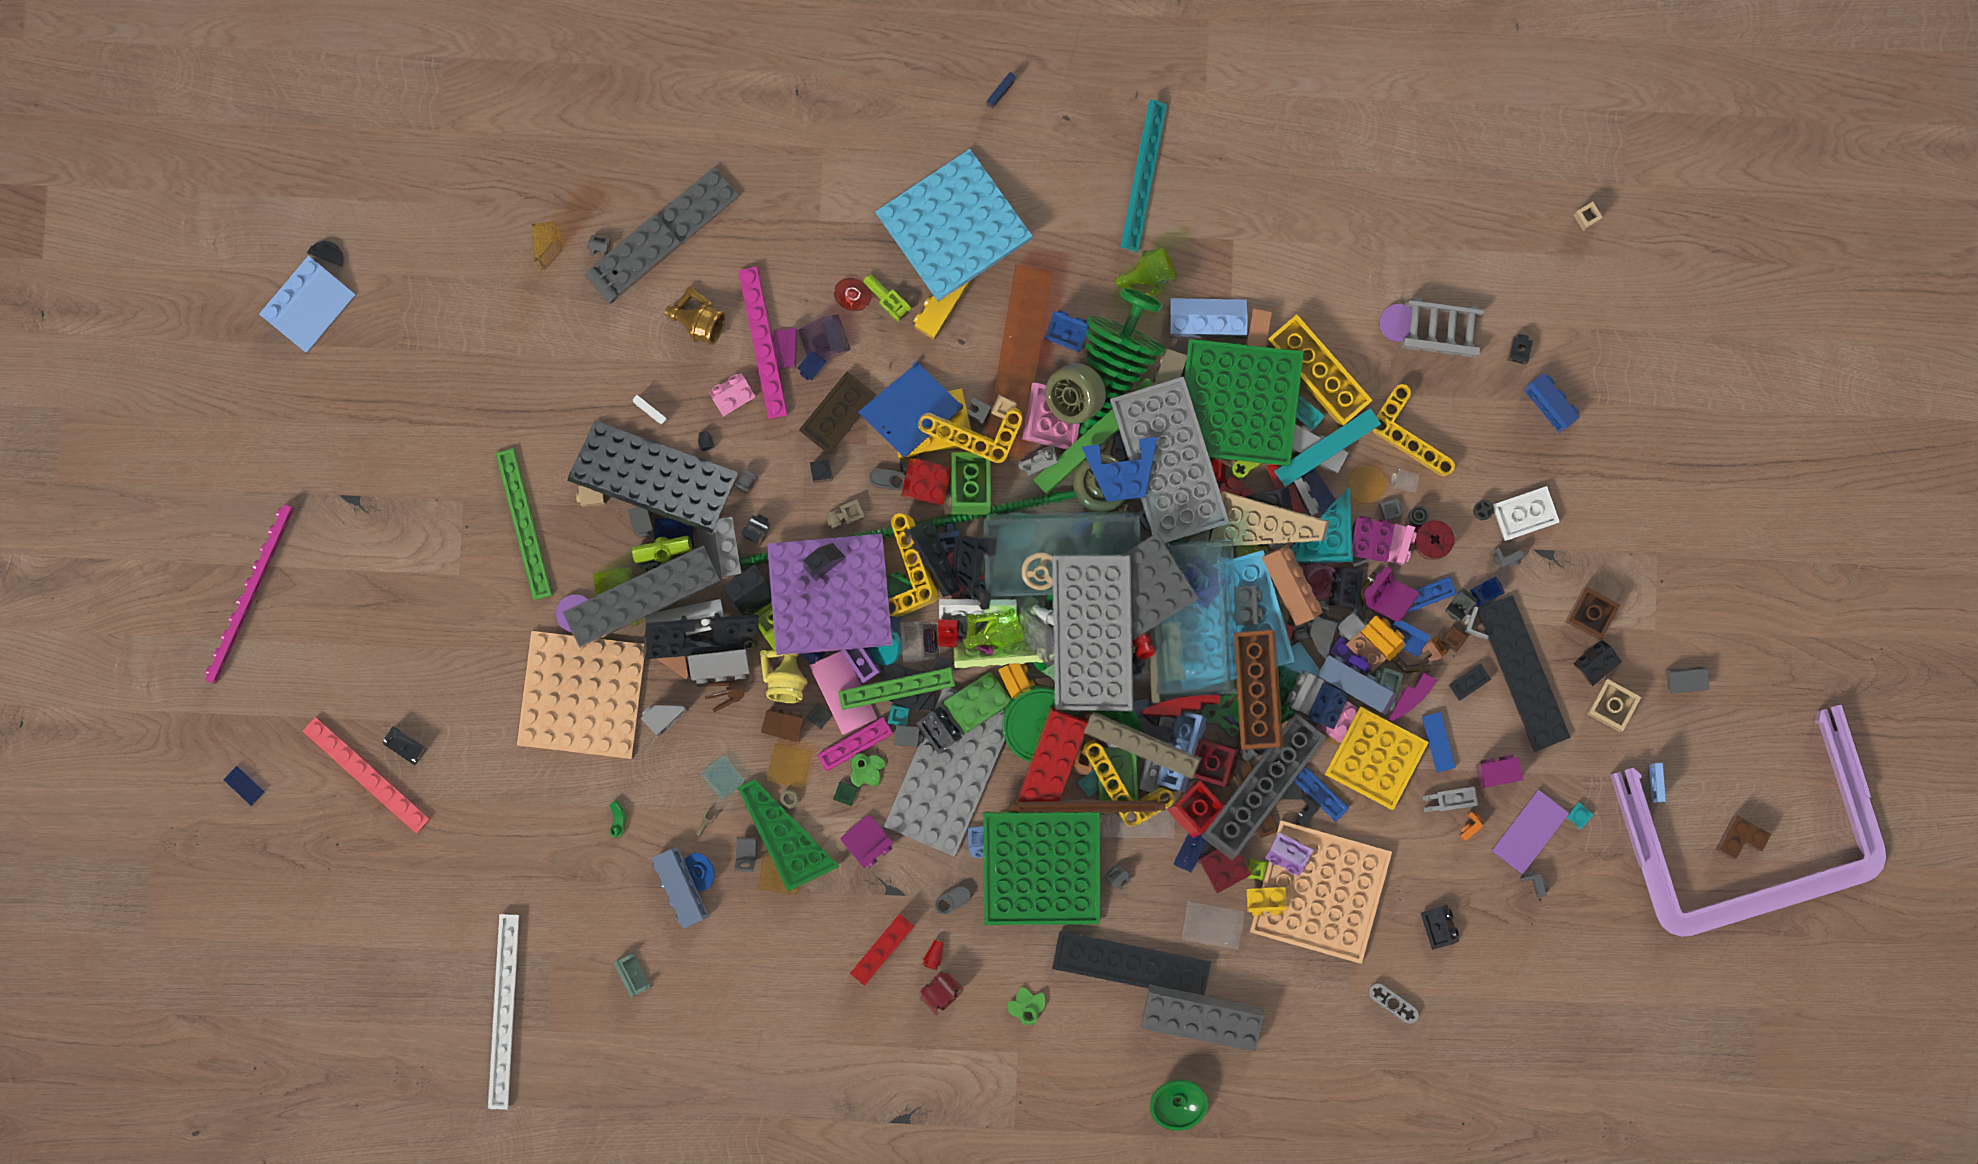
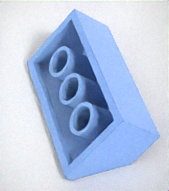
[1169,298,1247,338]
[1156,711,1207,793]

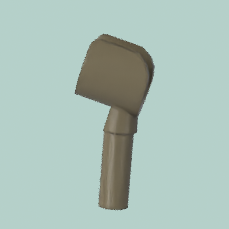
[696,811,715,837]

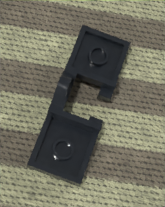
[643,613,760,660]

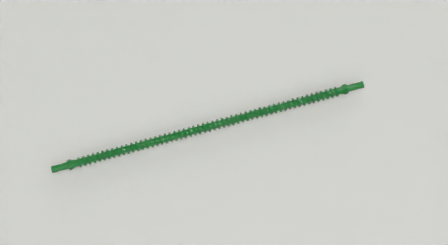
[740,490,1076,568]

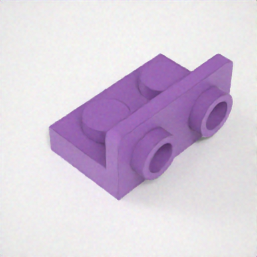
[1265,832,1313,876]

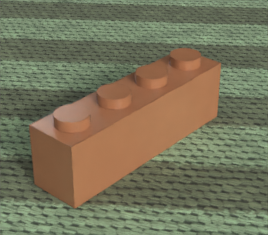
[1261,544,1322,626]

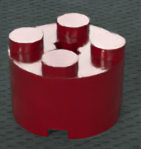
[1414,520,1455,560]
[919,971,964,1015]

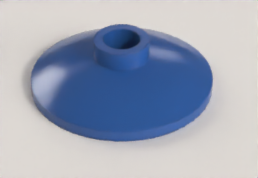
[684,853,715,891]

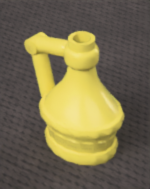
[760,650,808,703]

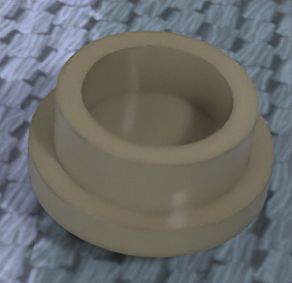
[780,789,799,809]

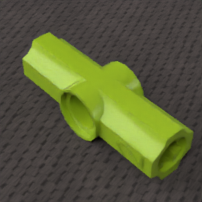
[632,536,692,563]

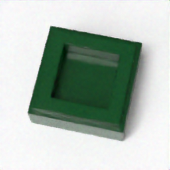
[833,782,858,806]

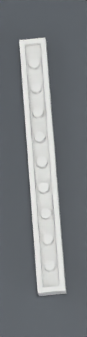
[488,914,520,1110]

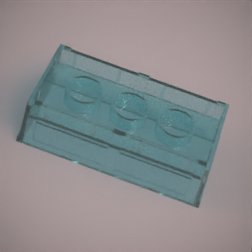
[984,510,1140,596]
[1155,539,1238,697]

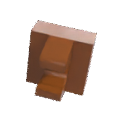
[1422,636,1448,661]

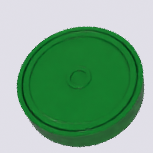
[1002,685,1079,762]

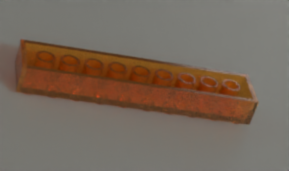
[985,265,1053,461]

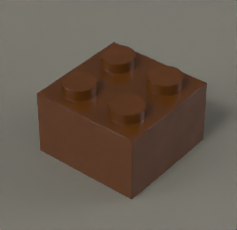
[1565,587,1620,640]

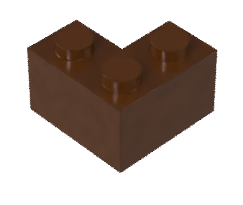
[761,708,805,742]
[1715,816,1771,859]

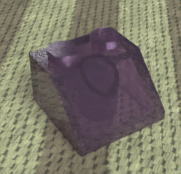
[798,314,851,365]

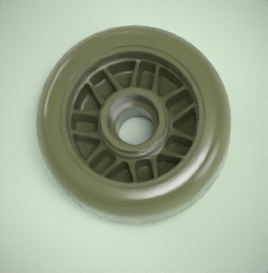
[1045,363,1106,424]
[1073,454,1125,513]

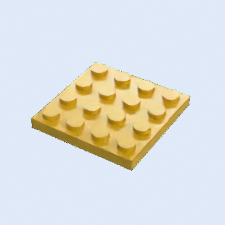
[1324,706,1429,811]

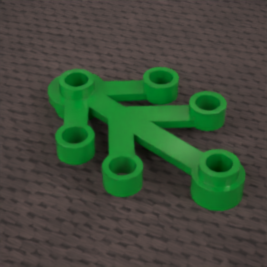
[1202,686,1240,737]

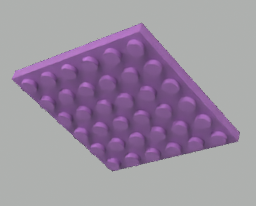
[767,534,892,655]

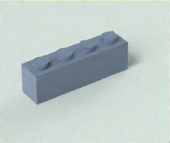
[1317,655,1397,715]
[652,847,709,929]

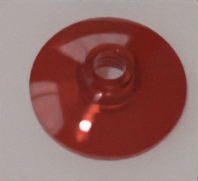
[834,278,871,311]

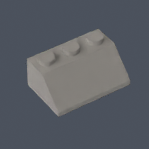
[696,517,742,579]
[688,650,750,684]

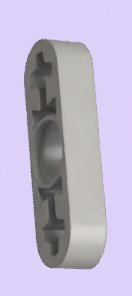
[1368,983,1419,1024]

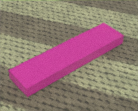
[817,717,893,772]

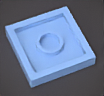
[1648,763,1666,803]

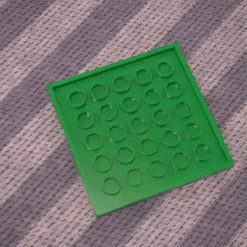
[1184,339,1304,466]
[983,811,1100,925]

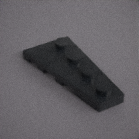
[904,519,960,597]

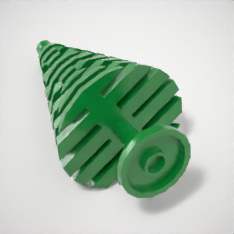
[1079,287,1165,435]

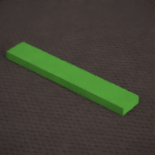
[838,667,955,710]

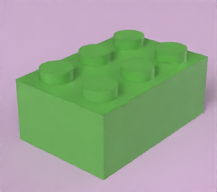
[951,452,991,515]

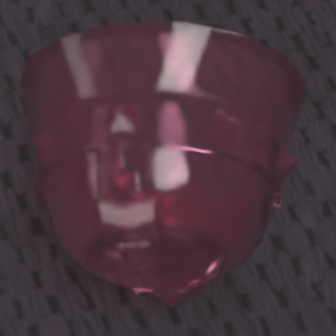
[1303,563,1335,601]

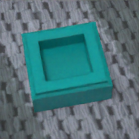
[888,705,910,726]

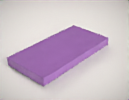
[1491,790,1569,874]

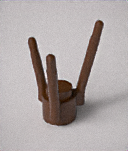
[696,680,744,712]

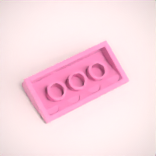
[809,651,878,735]

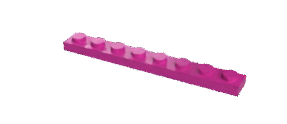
[738,266,788,420]

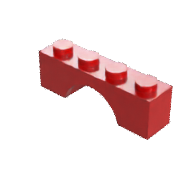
[849,914,914,986]

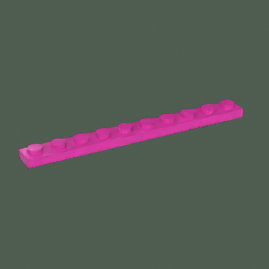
[205,504,294,684]

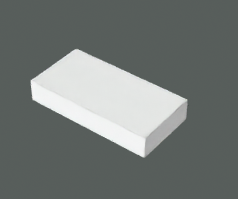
[633,395,668,426]

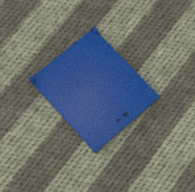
[858,361,963,458]

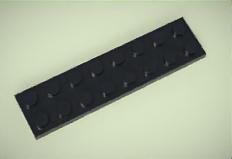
[1477,595,1571,752]
[1052,931,1211,996]

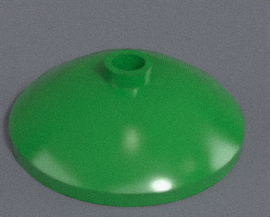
[1150,1079,1208,1131]

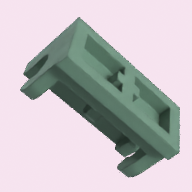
[614,953,651,997]

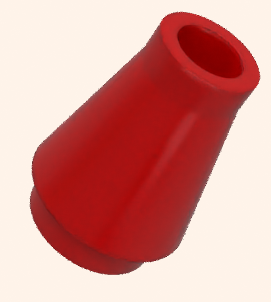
[922,940,944,970]

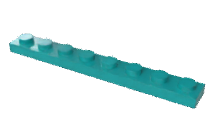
[1120,100,1167,252]

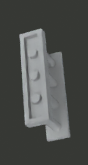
[1401,298,1484,358]

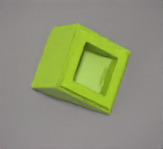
[1247,859,1269,881]

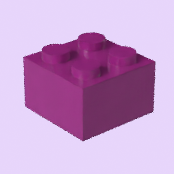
[1476,754,1523,788]

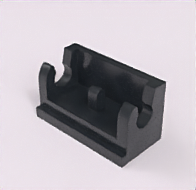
[383,726,427,766]

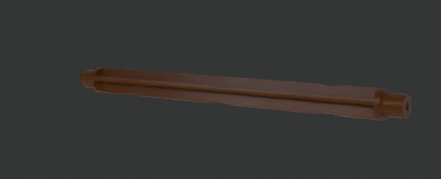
[1010,800,1166,813]

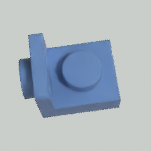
[968,826,983,858]

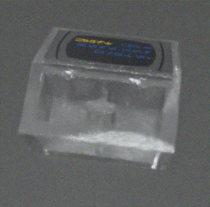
[900,621,941,663]

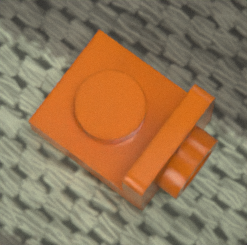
[1459,812,1484,841]

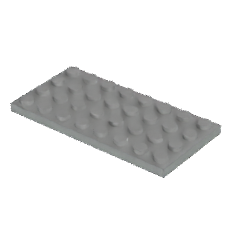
[1110,376,1229,543]
[1052,555,1133,711]
[884,687,1005,857]

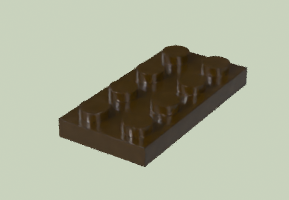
[799,371,877,455]

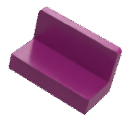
[774,328,797,368]

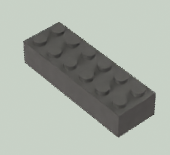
[1141,985,1264,1052]

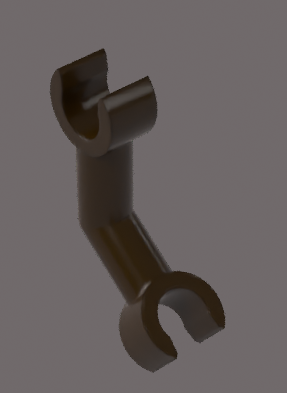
[1360,572,1376,615]
[1391,654,1430,673]

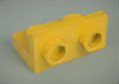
[1246,887,1287,916]

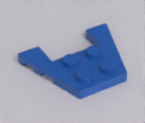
[1082,437,1158,502]

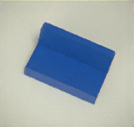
[1390,620,1431,657]

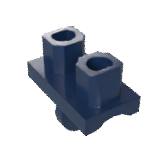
[936,523,960,556]

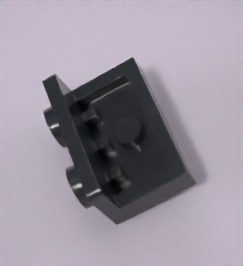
[1574,640,1622,686]

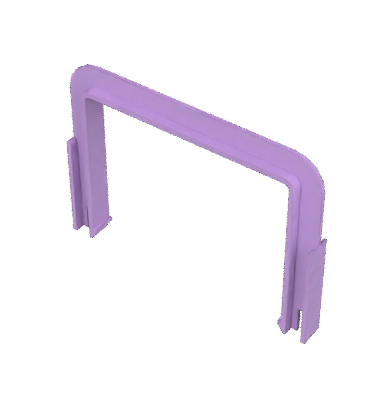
[1610,705,1886,937]

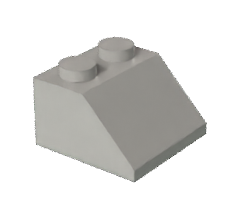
[641,705,687,737]

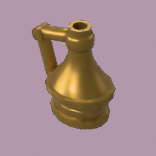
[665,286,726,345]

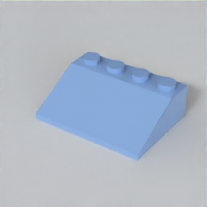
[259,256,356,353]

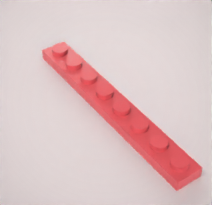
[303,717,430,834]

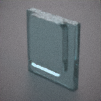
[700,755,746,801]

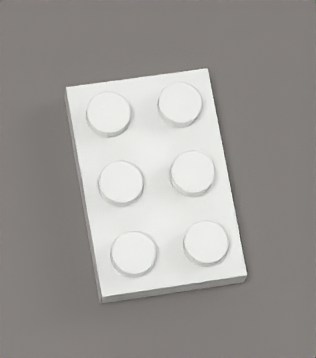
[1493,486,1560,541]

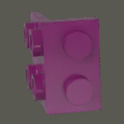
[1352,516,1395,562]
[1364,566,1419,622]
[841,815,893,868]

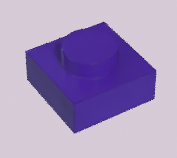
[1349,655,1371,673]

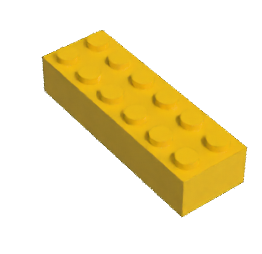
[1267,314,1373,427]

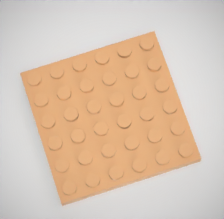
[517,631,645,759]
[1249,820,1392,964]

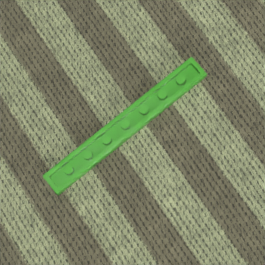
[1034,378,1154,495]
[495,448,553,601]

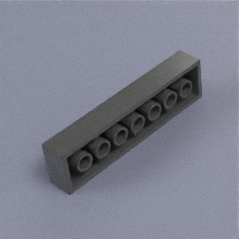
[563,546,720,648]
[1201,713,1326,860]

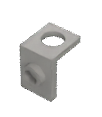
[1464,607,1489,640]

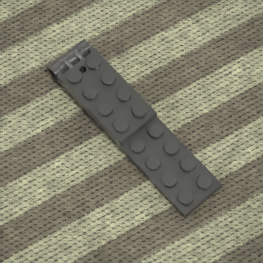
[585,167,739,304]

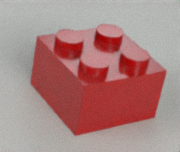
[901,459,951,506]
[1167,780,1224,838]

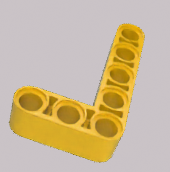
[1372,384,1455,477]
[918,408,1022,463]
[888,513,939,617]
[1084,740,1174,827]

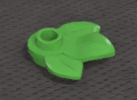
[850,753,886,788]
[1007,987,1045,1025]

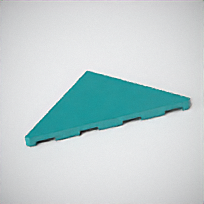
[1290,488,1353,564]

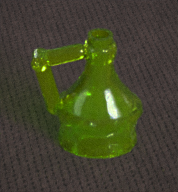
[1115,246,1177,298]
[962,609,1024,650]

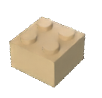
[1586,679,1641,732]

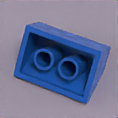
[1523,373,1580,434]

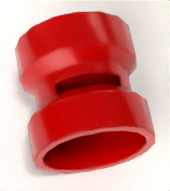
[1132,633,1156,659]

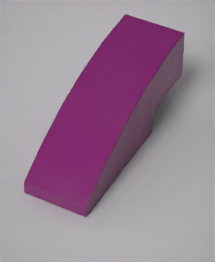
[1387,673,1437,722]

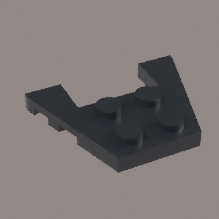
[952,536,997,610]
[883,656,955,711]

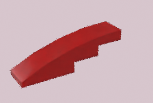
[1140,695,1220,718]

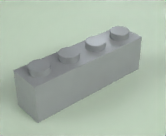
[1292,424,1348,475]

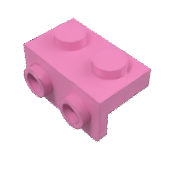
[709,373,756,417]
[1388,524,1417,566]
[1316,701,1359,742]

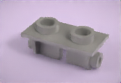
[1018,445,1058,476]

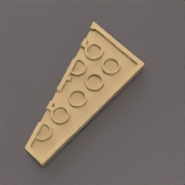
[1209,491,1329,547]

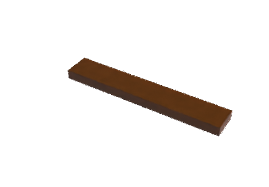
[1217,724,1278,839]

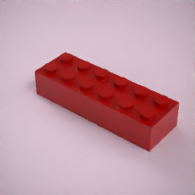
[1015,706,1088,803]

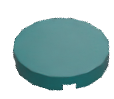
[868,628,902,665]

